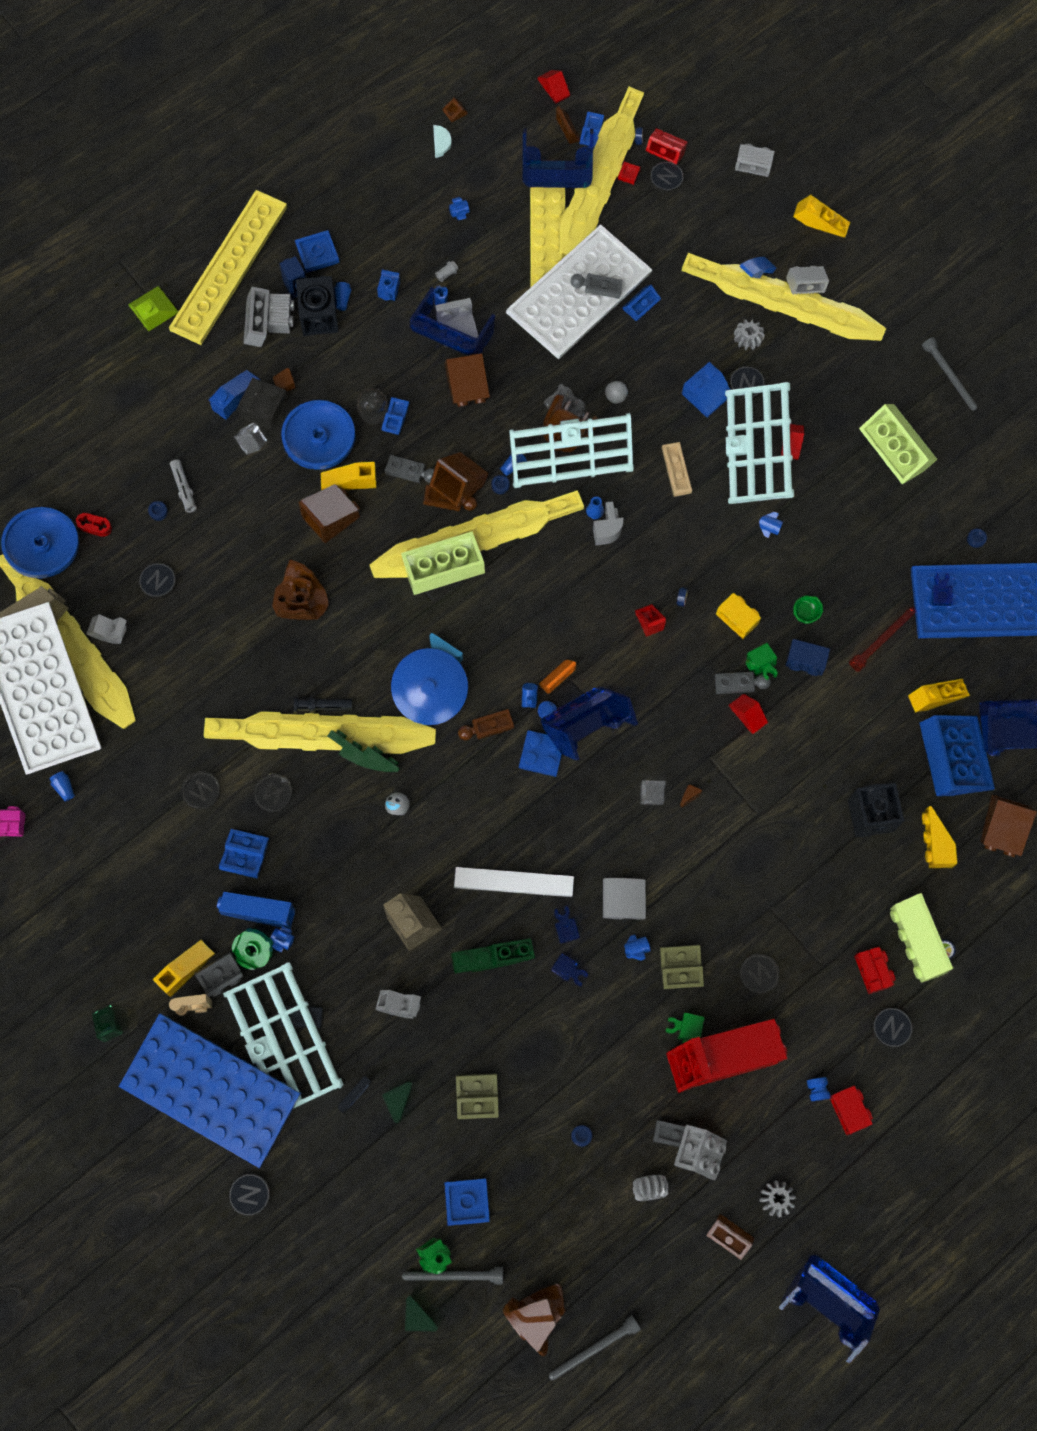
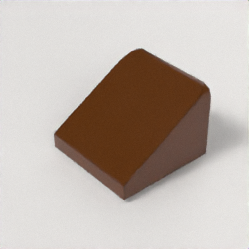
[442,97,468,122]
[273,368,295,394]
[680,784,702,808]

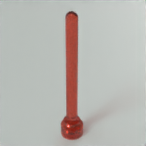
[849,607,915,672]

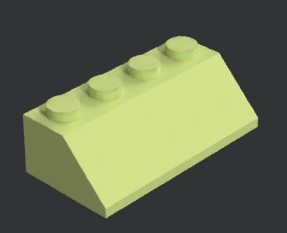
[859,404,937,484]
[401,531,485,595]
[890,893,953,983]

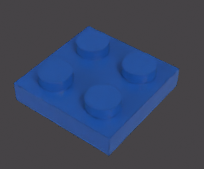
[295,230,340,273]
[519,730,565,777]
[445,1179,490,1226]

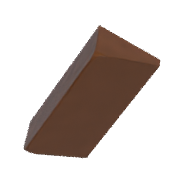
[556,106,580,144]
[706,1214,754,1260]

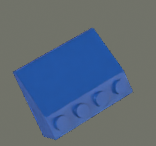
[919,715,995,796]

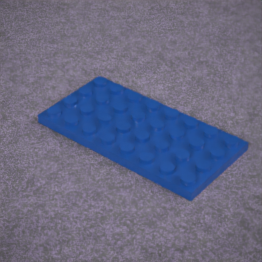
[911,563,1037,638]
[119,1013,301,1168]

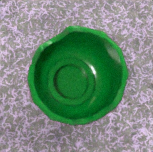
[793,595,823,624]

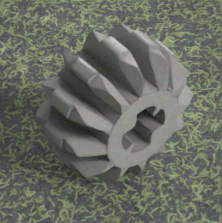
[734,319,764,351]
[633,1175,669,1201]
[760,1180,796,1217]

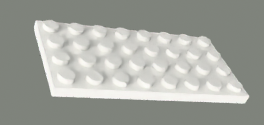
[506,224,652,359]
[0,602,102,775]

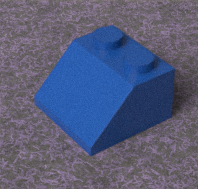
[682,362,730,418]

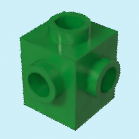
[416,1238,452,1274]

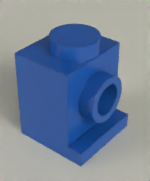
[377,270,400,301]

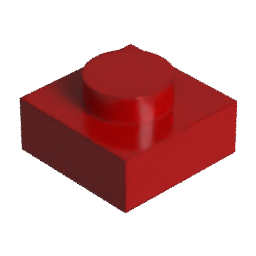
[618,162,640,185]

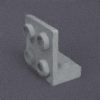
[435,298,479,347]
[674,1125,727,1180]

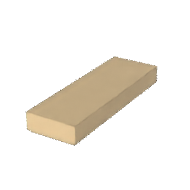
[662,442,692,497]

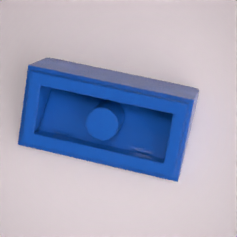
[622,285,661,321]

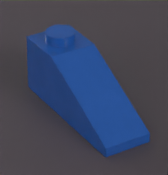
[209,370,261,420]

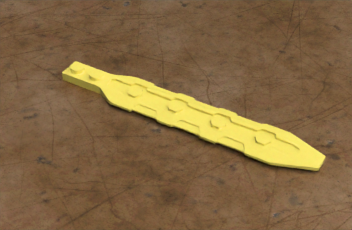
[559,87,644,255]
[681,253,886,341]
[370,490,584,578]
[0,554,136,729]
[204,712,436,754]

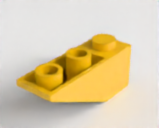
[793,195,850,237]
[321,462,377,490]
[908,679,970,713]
[922,806,957,868]
[153,940,215,997]

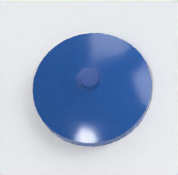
[281,400,355,470]
[1,507,79,578]
[391,648,468,725]

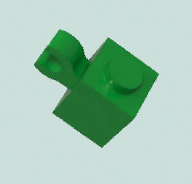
[746,643,778,680]
[665,1013,704,1043]

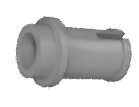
[435,261,458,282]

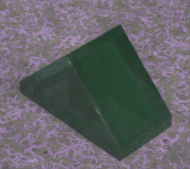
[92,1005,123,1042]
[382,1082,413,1124]
[405,1295,439,1332]

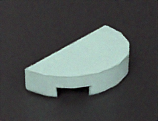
[433,125,452,158]

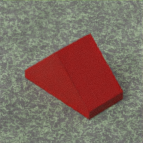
[538,70,570,104]
[780,424,804,460]
[635,604,666,637]
[729,694,768,734]

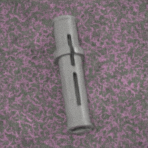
[170,460,197,513]

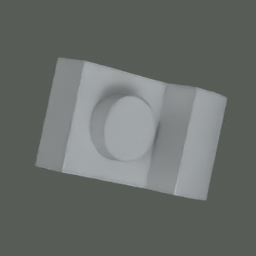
[593,502,623,545]
[87,614,127,644]
[376,990,421,1019]

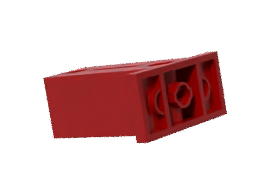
[666,1019,787,1093]

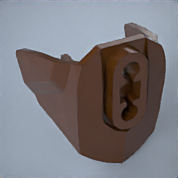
[543,395,598,452]
[272,560,329,620]
[502,1283,565,1357]

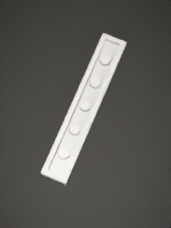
[454,867,574,897]

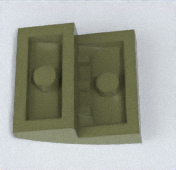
[660,945,704,989]
[456,1073,499,1119]

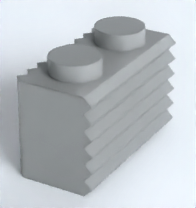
[735,144,774,177]
[786,266,829,295]
[267,293,295,334]

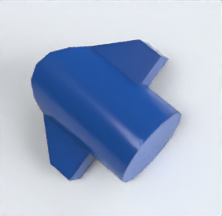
[434,285,448,305]
[759,512,783,538]
[521,683,538,708]
[624,935,650,961]

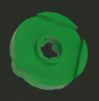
[232,928,273,970]

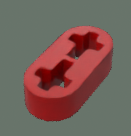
[76,513,112,537]

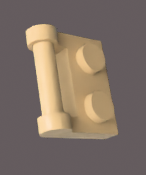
[169,994,213,1016]

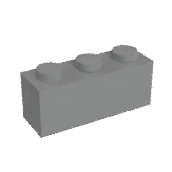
[244,287,269,347]

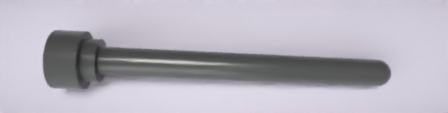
[922,337,977,411]
[402,1267,503,1285]
[549,1315,641,1380]

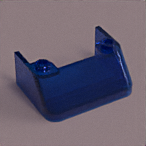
[523,128,594,188]
[410,287,496,355]
[541,687,638,761]
[779,1255,880,1363]

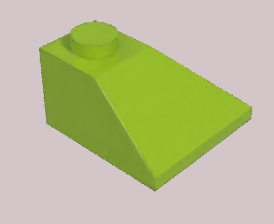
[129,286,178,331]

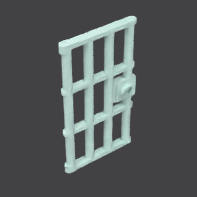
[725,382,794,504]
[509,413,634,488]
[223,962,344,1109]

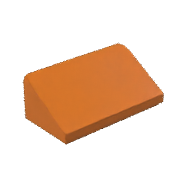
[539,660,576,694]

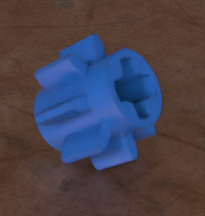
[449,197,470,221]
[271,926,295,952]

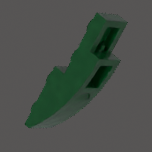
[327,730,401,772]
[451,939,535,974]

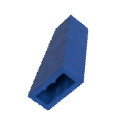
[217,892,295,929]

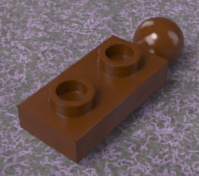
[423,485,477,511]
[458,709,514,741]

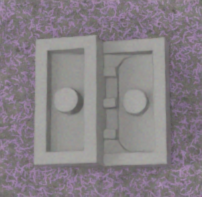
[603,878,646,920]

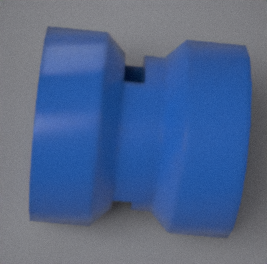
[807,1077,831,1102]

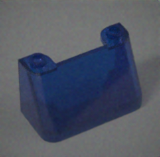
[979,699,1037,756]

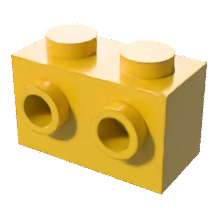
[716,593,761,639]

